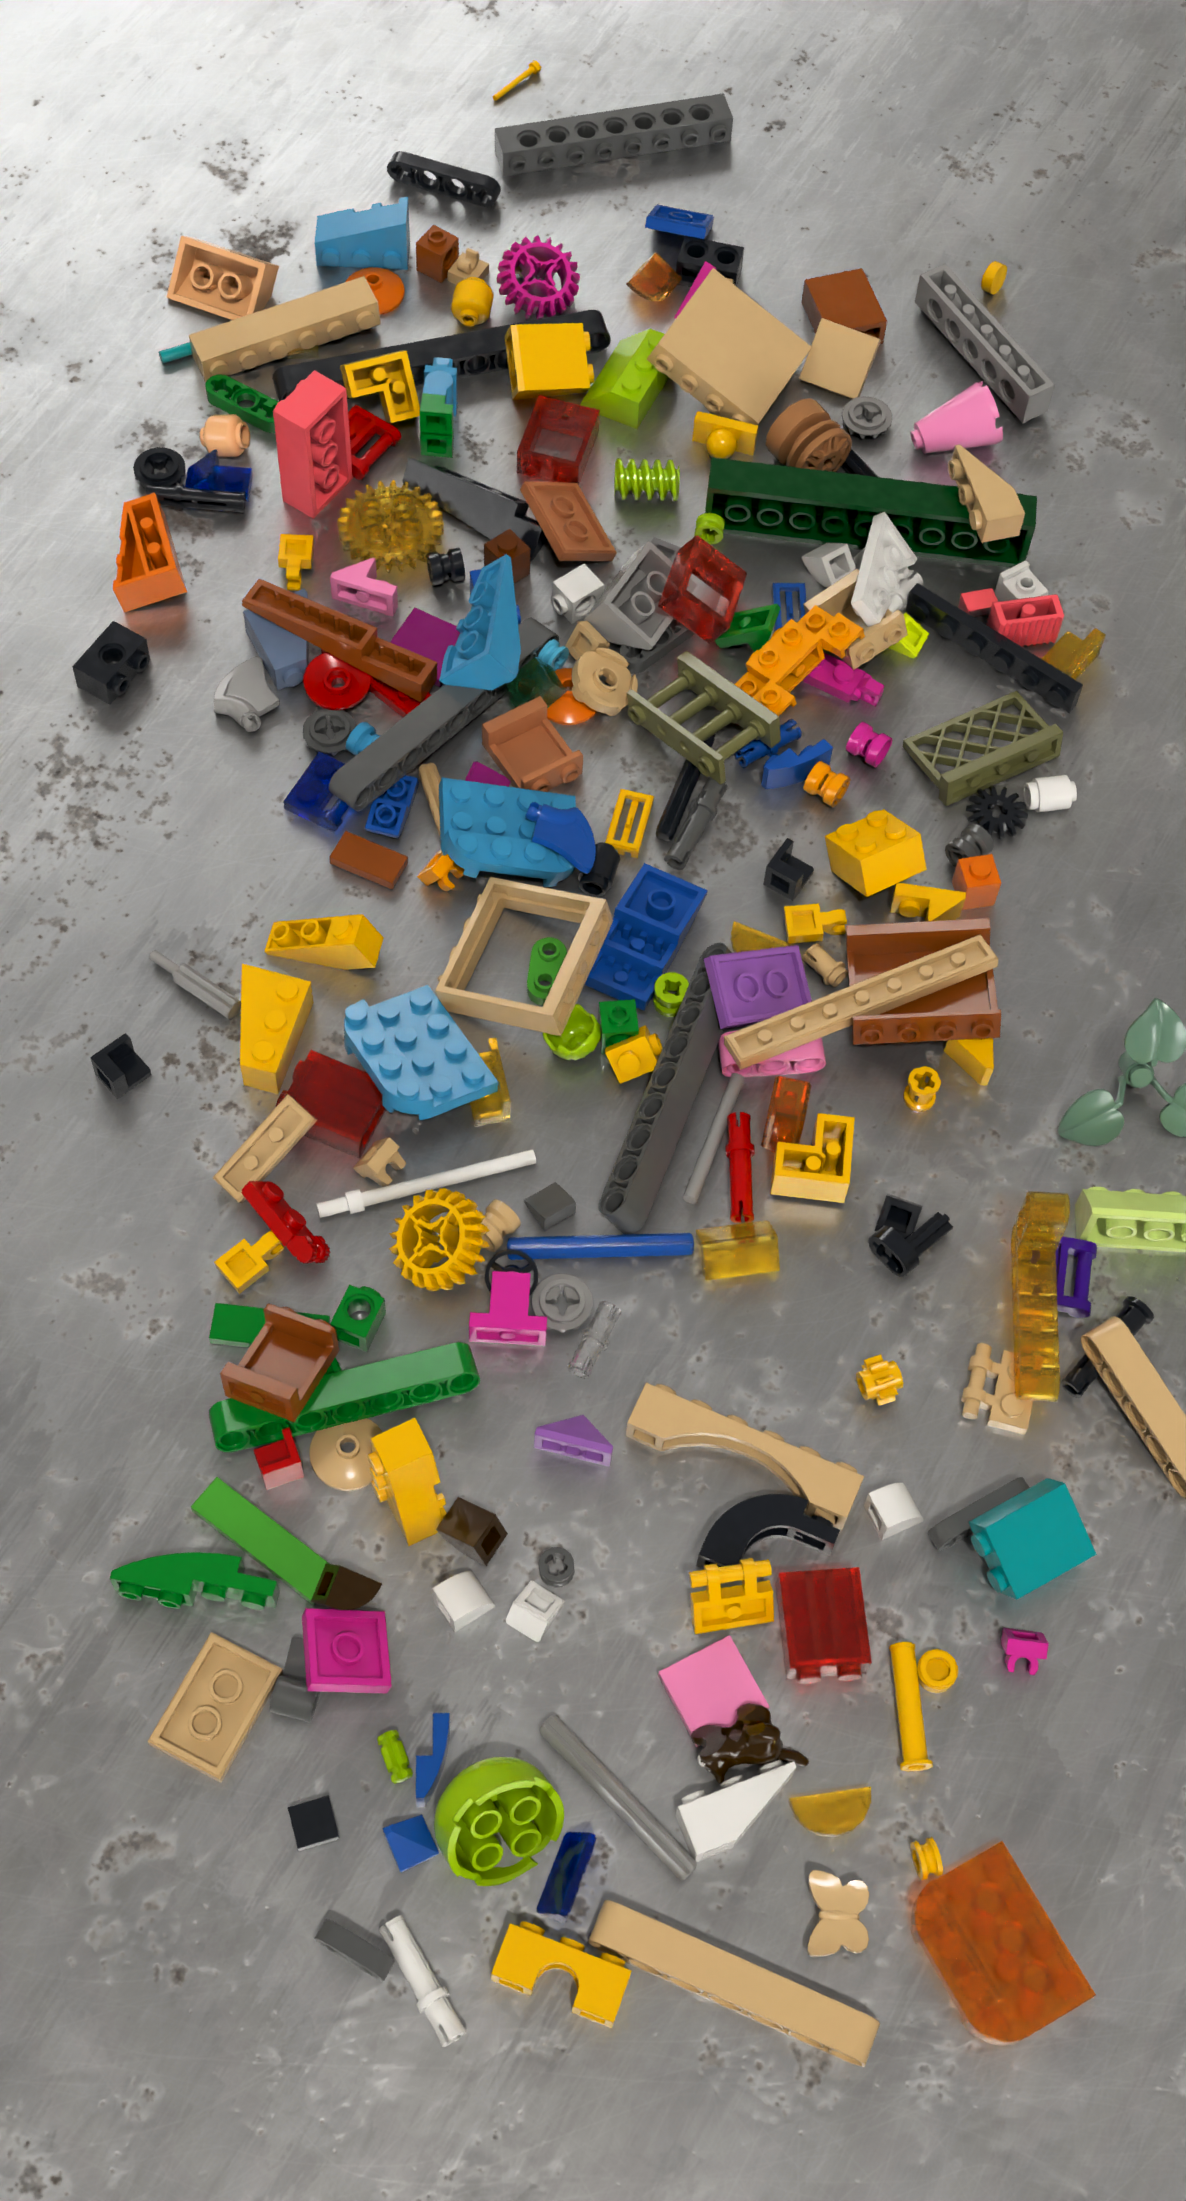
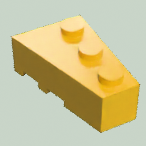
[240,963,314,1095]
[367,1418,447,1546]

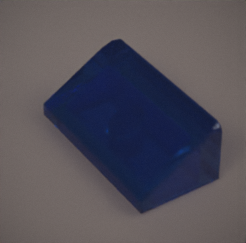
[536,1832,597,1924]

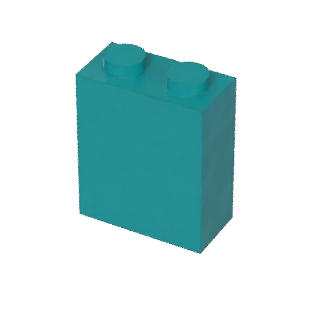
[968,1478,1097,1600]

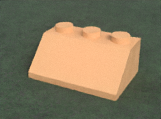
[166,235,279,320]

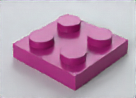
[302,1608,392,1694]

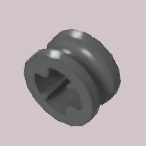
[538,1547,575,1588]

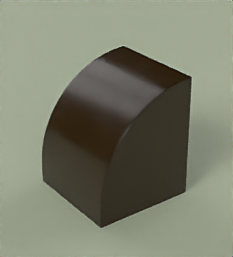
[436,1497,508,1566]
[311,1563,382,1610]

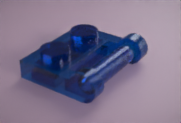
[283,752,350,832]

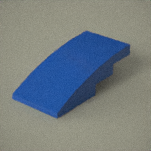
[584,863,708,1011]

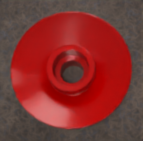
[303,652,371,710]

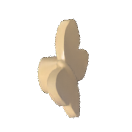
[807,1870,869,1957]

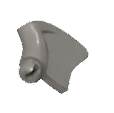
[214,656,280,732]

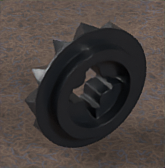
[133,447,186,488]

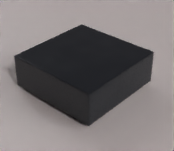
[288,1795,340,1851]

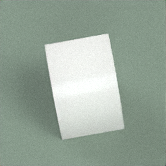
[801,543,856,588]
[863,1483,924,1540]
[432,1571,495,1632]

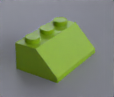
[580,328,669,429]

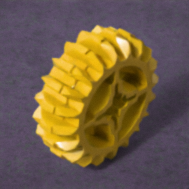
[389,1188,490,1292]

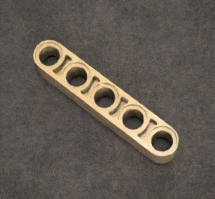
[1081,1316,1186,1499]

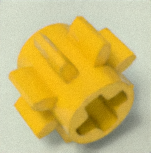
[856,1354,903,1406]

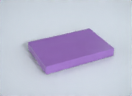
[704,945,812,1029]

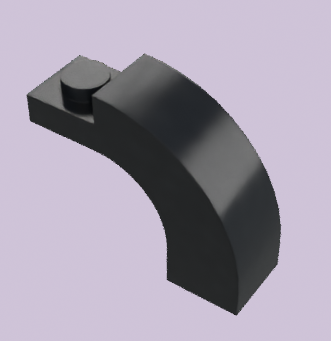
[696,1494,840,1569]

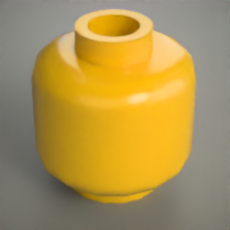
[451,277,494,326]

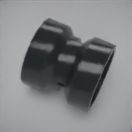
[426,548,465,586]

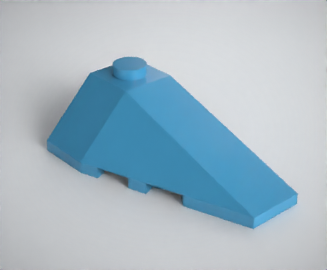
[439,554,521,690]

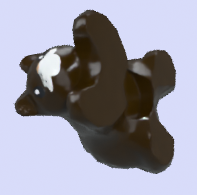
[690,1703,809,1784]

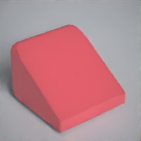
[958,588,998,617]

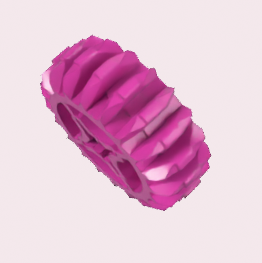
[496,235,580,320]

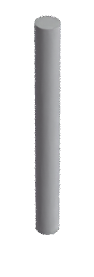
[683,1073,745,1204]

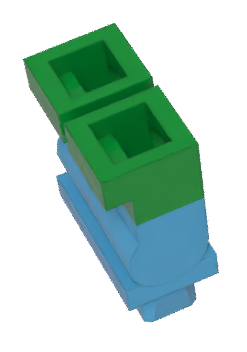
[419,357,458,458]

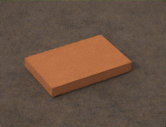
[520,481,617,561]

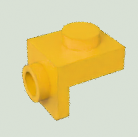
[605,1025,663,1084]

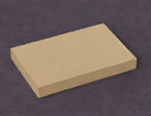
[147,1632,283,1783]

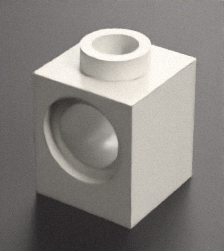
[551,564,604,624]

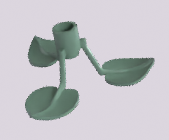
[1057,998,1186,1146]

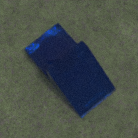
[185,449,253,502]

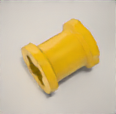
[903,1066,941,1112]

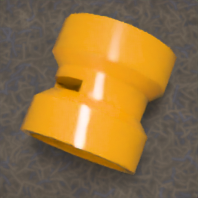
[803,761,851,807]

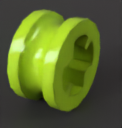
[694,513,725,545]

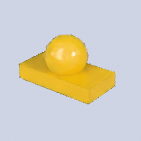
[692,411,759,459]

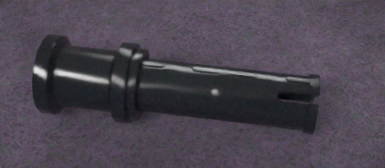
[1061,1296,1154,1398]

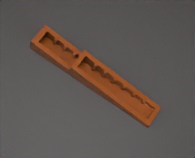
[242,579,437,703]

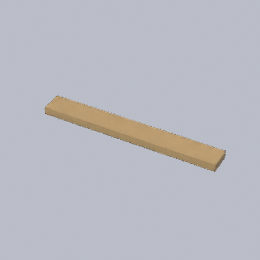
[724,934,998,1070]

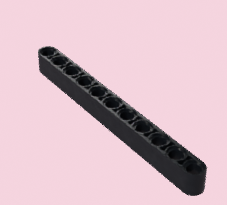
[272,310,611,401]

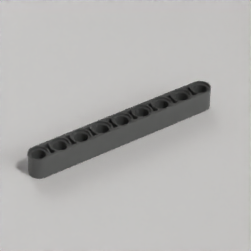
[329,617,560,811]
[598,942,732,1234]

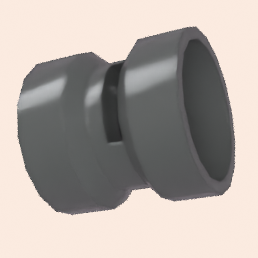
[945,824,994,867]

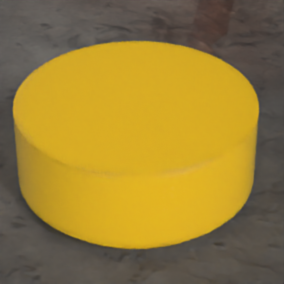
[981,261,1007,295]
[917,1649,958,1693]

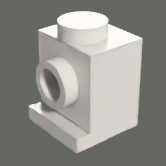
[995,560,1048,601]

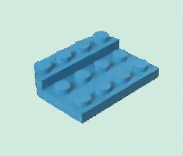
[439,777,576,887]
[344,985,498,1120]

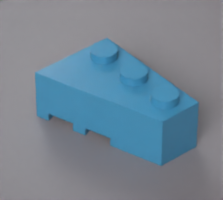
[315,197,410,270]

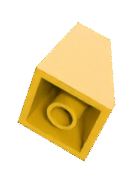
[504,323,594,400]

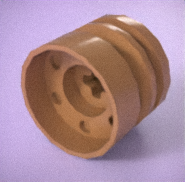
[766,398,852,472]

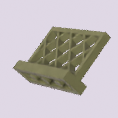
[903,691,1063,806]

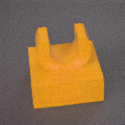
[417,850,464,891]

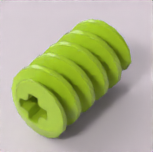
[614,458,680,501]

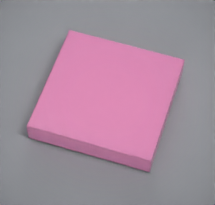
[658,1635,770,1748]

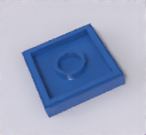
[645,204,714,239]

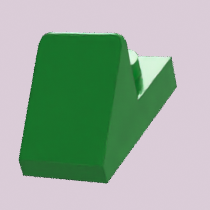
[714,604,780,652]

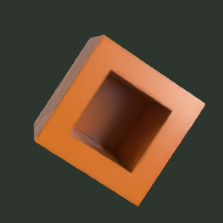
[952,854,1001,910]

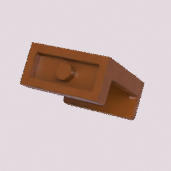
[220,1303,340,1422]

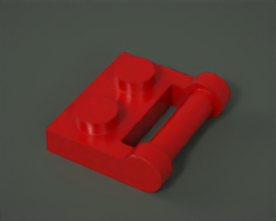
[348,404,402,480]

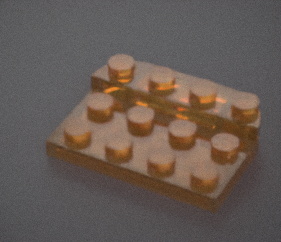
[910,1841,1096,2046]

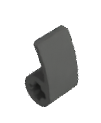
[270,1636,320,1722]

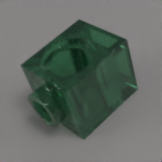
[505,657,567,708]

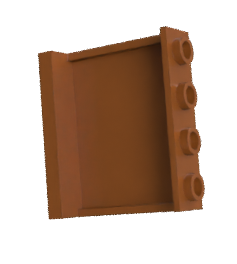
[846,918,1001,1045]

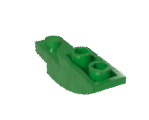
[110,1552,280,1610]

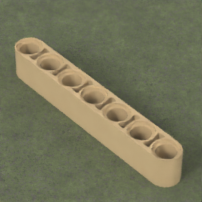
[588,1900,880,2067]

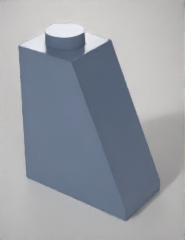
[243,589,309,691]

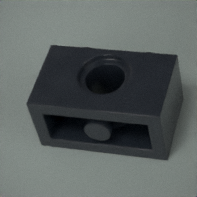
[72,621,150,705]

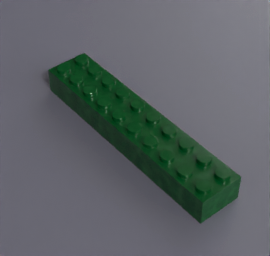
[705,458,1037,568]

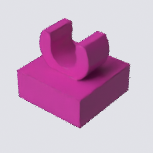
[1001,1628,1049,1675]

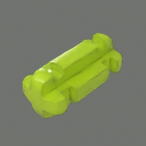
[377,1730,413,1784]

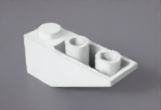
[675,1760,796,1862]

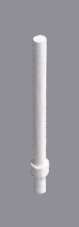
[316,1149,536,1218]

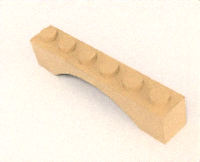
[625,1382,864,1530]

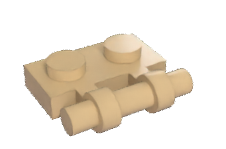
[961,1343,1041,1435]

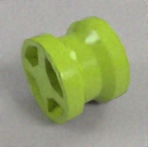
[653,972,689,1017]

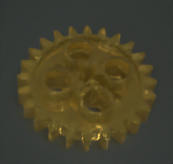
[337,480,444,573]

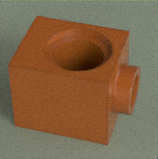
[416,225,459,284]

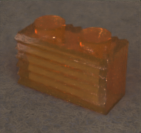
[761,1076,812,1153]

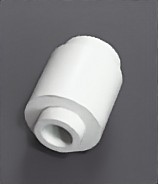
[1023,775,1077,813]

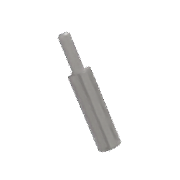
[149,950,241,1019]

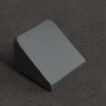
[524,1182,576,1231]

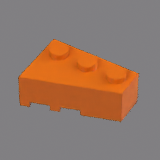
[113,493,187,613]

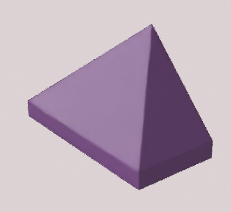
[534,1415,613,1467]

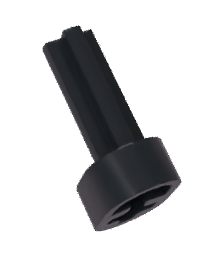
[868,1212,953,1277]

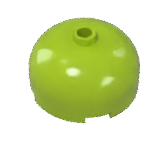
[434,1756,564,1886]

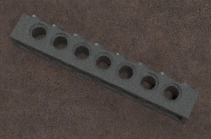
[495,93,733,177]

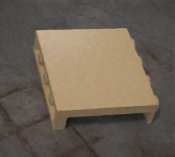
[646,268,812,425]

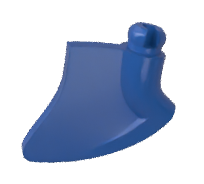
[526,802,596,874]

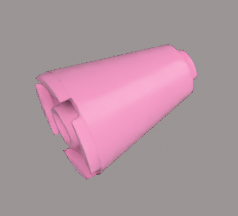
[910,381,1003,454]

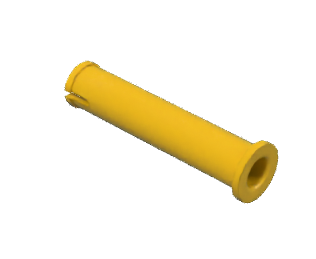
[889,1642,933,1772]

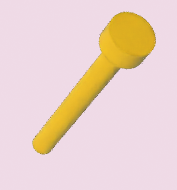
[493,60,541,101]

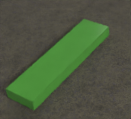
[191,1477,329,1606]

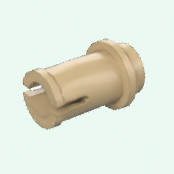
[802,943,848,987]

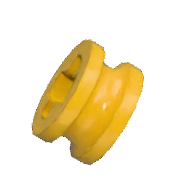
[910,1837,943,1880]

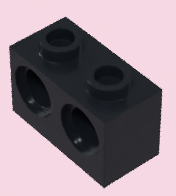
[675,236,744,287]

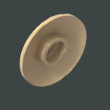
[309,1418,382,1491]

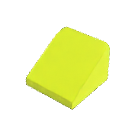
[888,613,929,659]

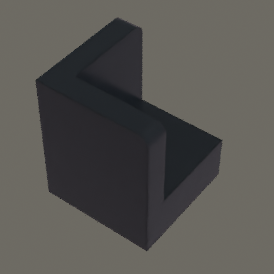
[763,838,814,901]
[90,1033,151,1099]

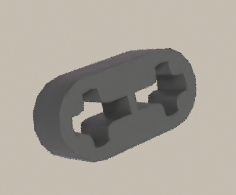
[314,1919,395,1981]

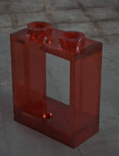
[517,395,600,485]
[658,535,747,644]

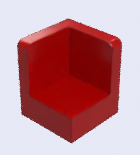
[254,1427,304,1490]

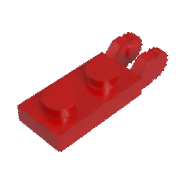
[241,1181,331,1264]

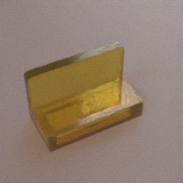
[1042,628,1106,680]
[469,1038,511,1127]
[696,1220,780,1280]

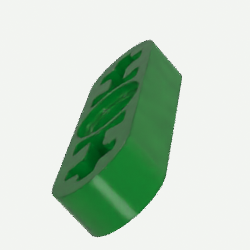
[205,374,279,433]

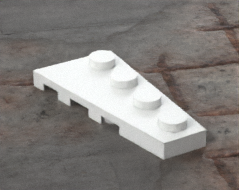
[851,512,917,627]

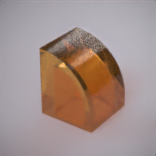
[626,252,682,301]

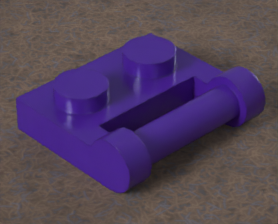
[1022,1231,1097,1318]

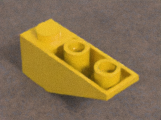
[264,914,384,970]

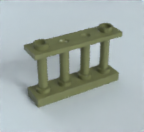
[627,651,781,785]

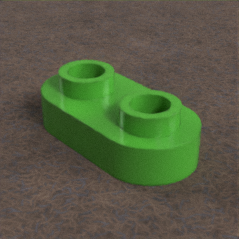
[527,937,567,1006]

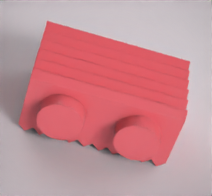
[986,594,1065,647]

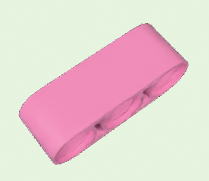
[718,1030,826,1077]

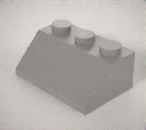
[584,540,697,650]

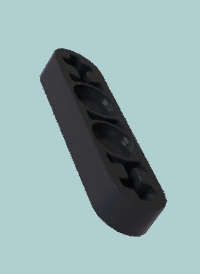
[387,151,501,207]

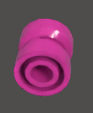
[845,721,893,768]

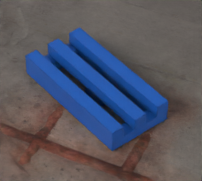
[771,583,806,632]

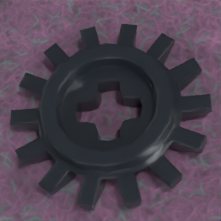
[966,786,1028,839]

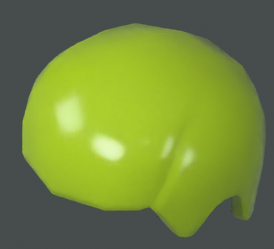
[543,1004,601,1061]

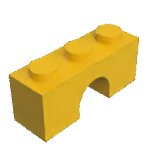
[491,1921,632,2028]

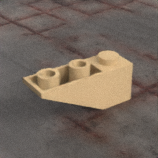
[948,445,1025,543]

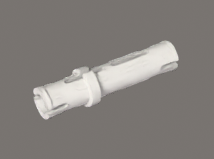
[379,1915,467,2047]

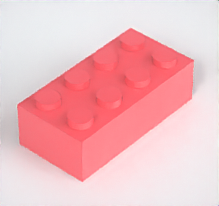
[273,370,353,519]

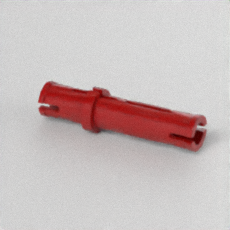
[725,1112,755,1223]

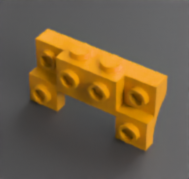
[734,605,865,716]

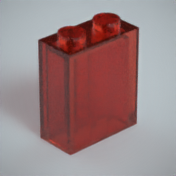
[276,1050,386,1159]
[775,1567,872,1684]

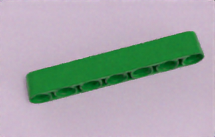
[208,1342,480,1452]

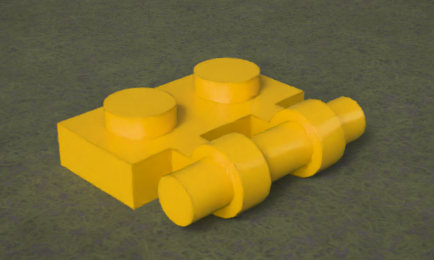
[689,1558,774,1634]

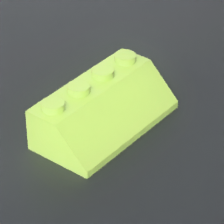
[1075,1187,1186,1252]

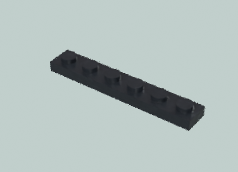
[905,583,1083,713]

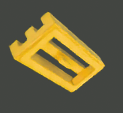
[605,789,654,859]

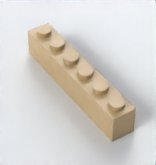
[188,276,381,383]

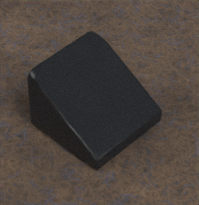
[874,1194,922,1239]

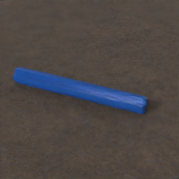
[507,1233,694,1260]

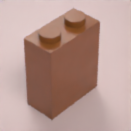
[801,268,887,344]

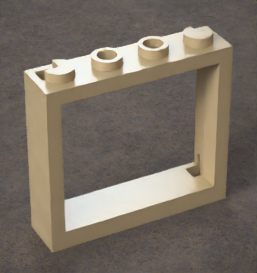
[435,877,613,1036]

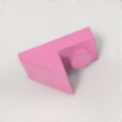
[330,558,398,617]

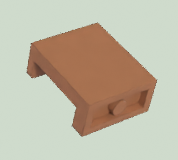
[482,696,583,792]

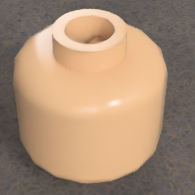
[200,414,250,458]

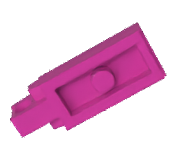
[802,653,884,706]

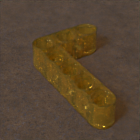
[1011,1191,1070,1402]

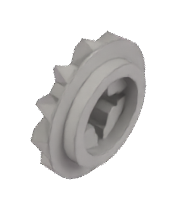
[842,396,892,439]
[532,1274,593,1334]

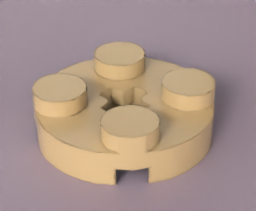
[572,647,638,716]

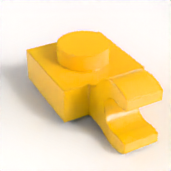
[278,534,314,591]
[783,903,847,944]
[214,1230,284,1294]

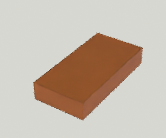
[329,831,408,890]

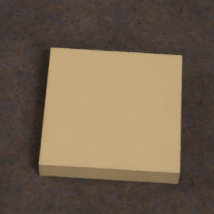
[799,318,881,399]

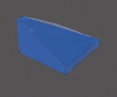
[383,1815,439,1873]

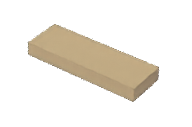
[213,1094,317,1204]

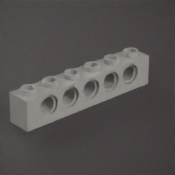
[915,264,1055,423]

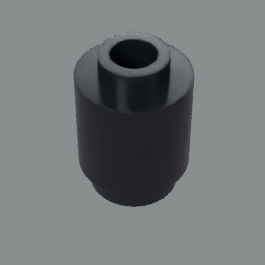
[578,842,621,897]

